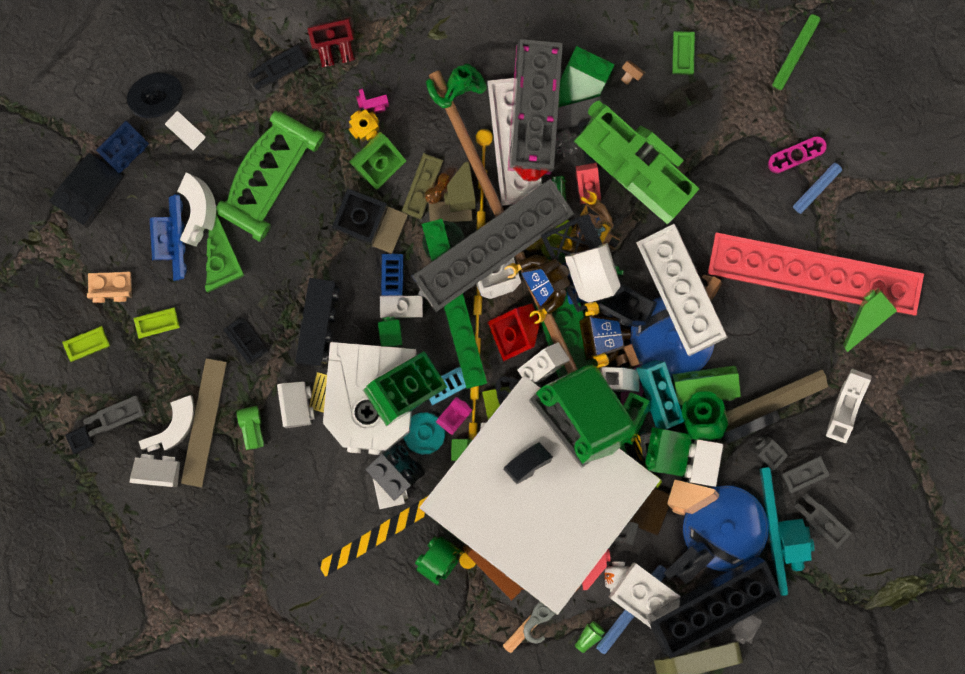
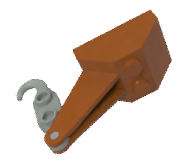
[463,545,580,644]

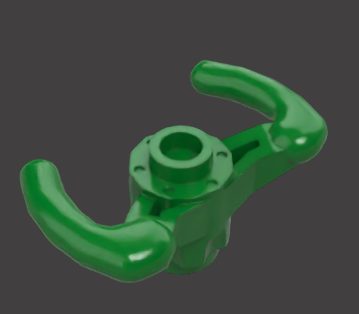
[426,63,487,108]

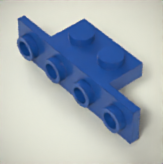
[150,195,187,281]

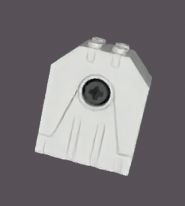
[323,342,417,455]

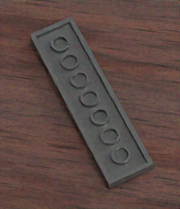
[412,179,574,311]

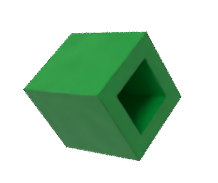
[378,317,403,347]

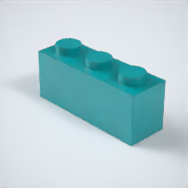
[636,360,684,429]

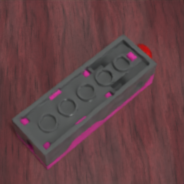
[507,39,563,181]

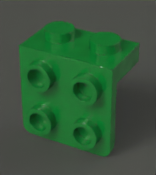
[645,427,692,476]

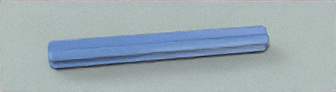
[596,565,667,654]

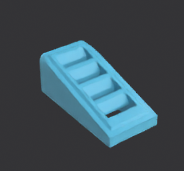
[429,367,466,405]

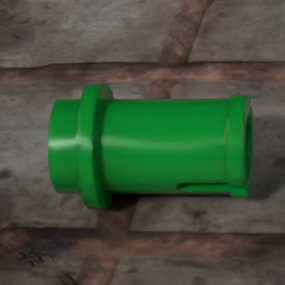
[552,176,567,202]

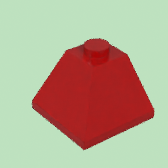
[488,303,540,361]

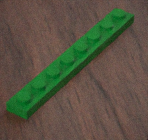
[422,218,487,389]

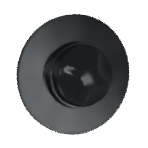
[127,73,183,118]

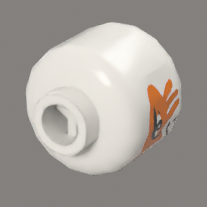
[605,562,630,592]

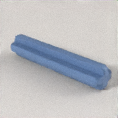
[793,163,842,214]

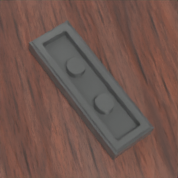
[557,97,603,131]

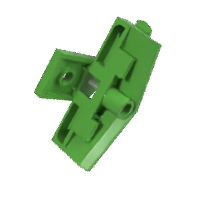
[574,101,699,224]

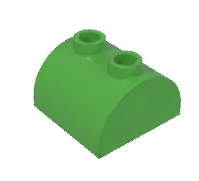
[349,132,406,190]

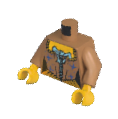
[557,190,621,253]

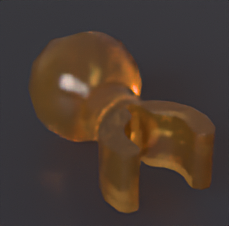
[425,173,450,204]

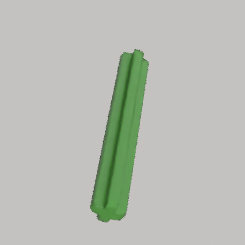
[772,14,820,90]

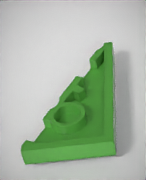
[205,213,245,293]

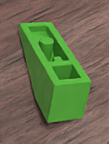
[843,288,897,352]

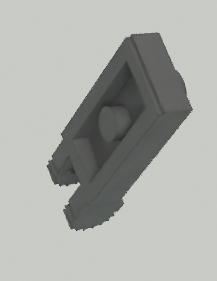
[83,395,145,437]
[794,493,852,549]

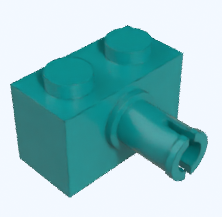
[778,519,815,571]

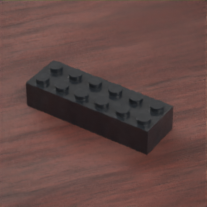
[646,556,783,659]

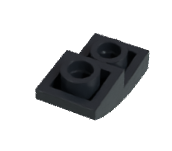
[503,442,553,484]

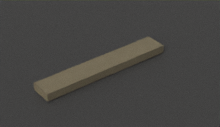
[181,358,227,488]
[724,370,828,433]

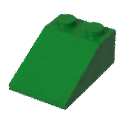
[558,46,615,108]

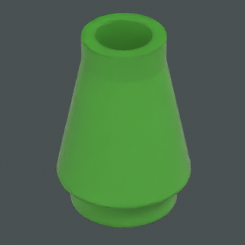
[575,621,605,653]

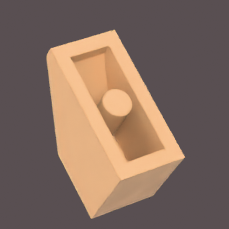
[667,480,719,515]

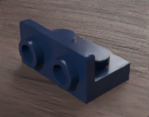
[96,121,149,173]

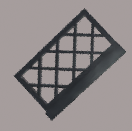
[540,213,625,313]

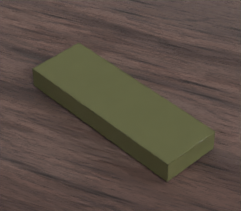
[402,153,443,220]

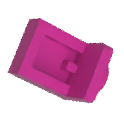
[356,89,389,113]
[436,397,472,435]

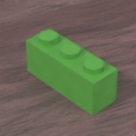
[672,366,741,406]

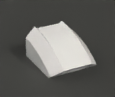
[565,243,620,303]
[476,257,521,299]

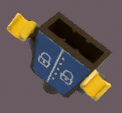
[504,255,570,323]
[579,302,631,368]

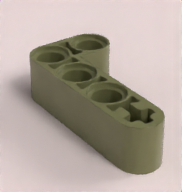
[654,641,743,674]

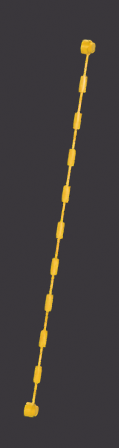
[460,129,493,569]

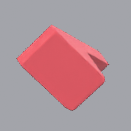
[575,163,601,204]

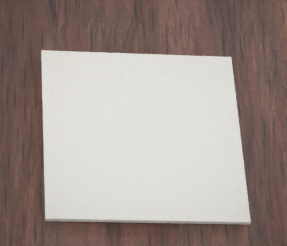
[420,376,660,615]

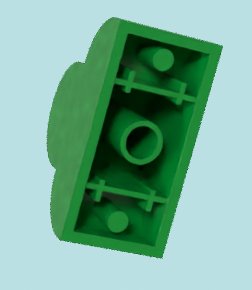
[363,351,447,427]

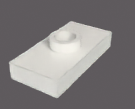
[380,296,423,318]

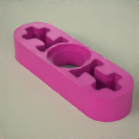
[768,137,826,173]

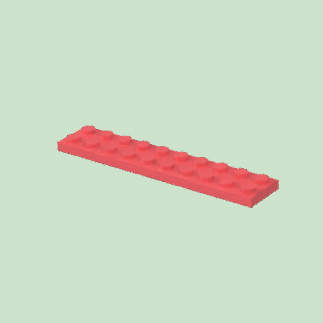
[707,233,924,316]

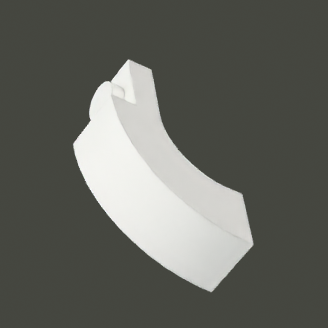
[177,173,216,247]
[826,369,871,443]
[139,395,195,452]

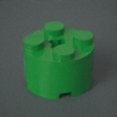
[682,391,728,441]
[415,536,463,586]

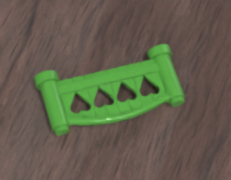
[216,110,325,242]

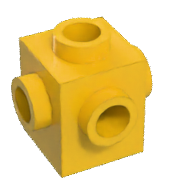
[349,109,380,142]

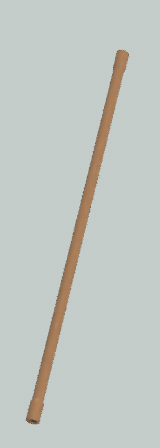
[429,70,577,374]

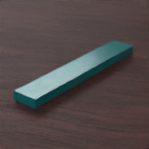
[760,467,788,596]

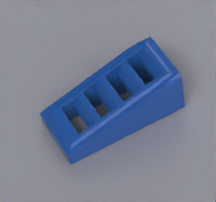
[381,254,403,296]

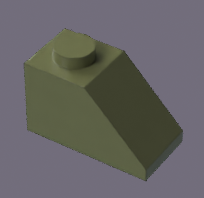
[443,162,475,212]

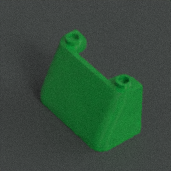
[536,365,636,464]

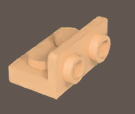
[87,272,132,303]

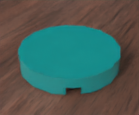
[404,412,446,455]

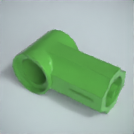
[236,406,264,450]

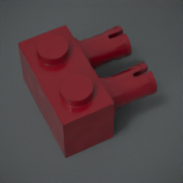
[307,17,355,67]

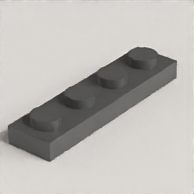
[529,394,591,468]

